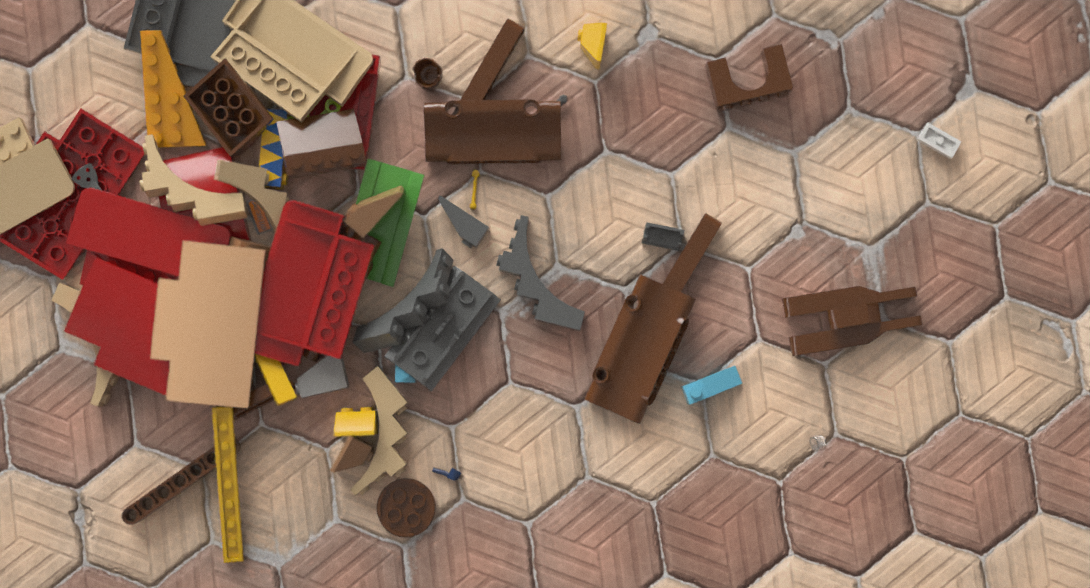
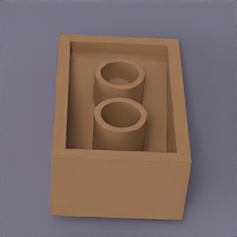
[345,186,404,237]

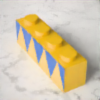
[259,109,290,190]

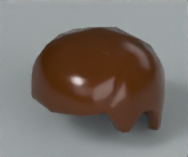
[413,58,443,89]

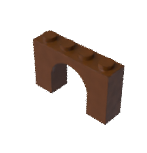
[705,44,793,111]

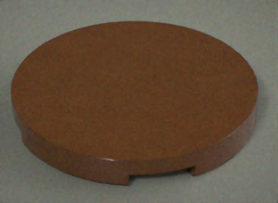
[377,478,436,538]

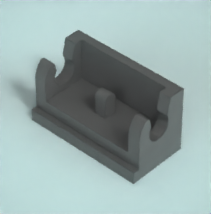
[641,222,685,251]

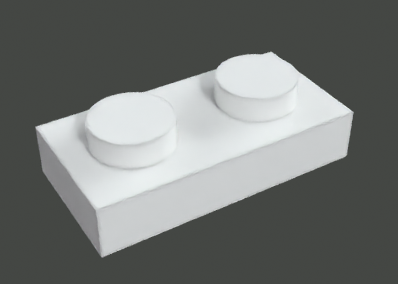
[917,123,961,159]

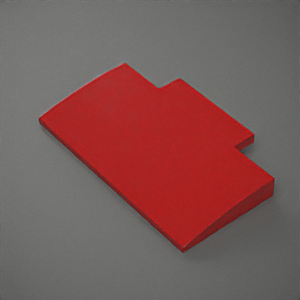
[0,108,145,280]
[64,258,170,396]

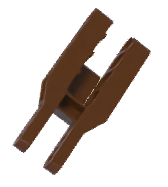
[782,286,923,356]

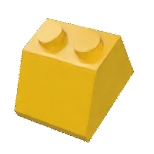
[334,407,378,436]

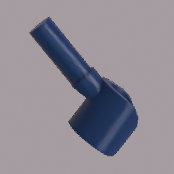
[432,468,461,481]

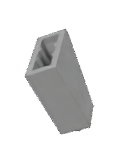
[295,355,350,398]

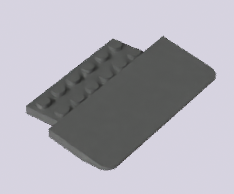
[124,0,236,87]

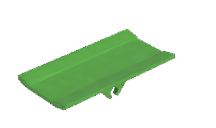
[356,159,425,287]

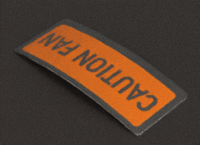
[246,199,272,235]

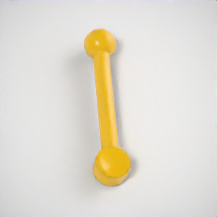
[469,170,480,210]

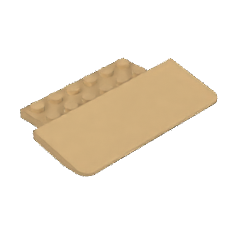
[210,0,373,123]
[0,117,75,235]

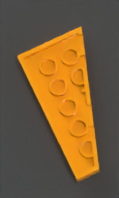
[140,30,207,147]

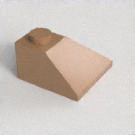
[330,436,375,473]

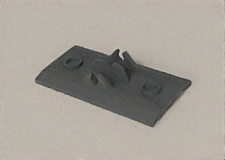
[384,266,501,392]

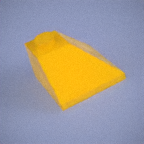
[577,23,607,70]

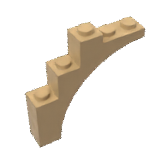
[140,134,248,226]
[214,160,289,233]
[51,283,119,407]
[350,366,409,496]

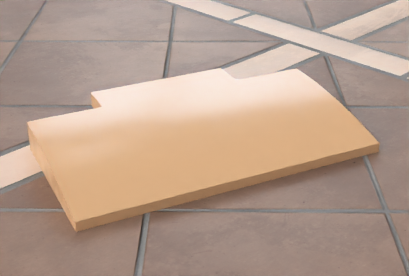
[151,241,266,408]

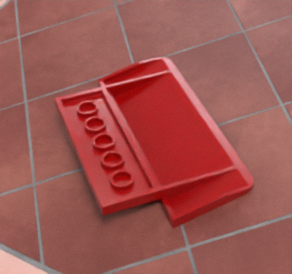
[66,188,231,285]
[255,200,375,366]

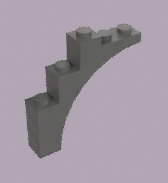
[496,215,585,331]
[352,248,454,353]

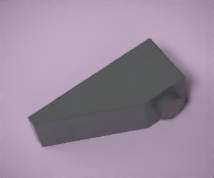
[438,195,489,248]

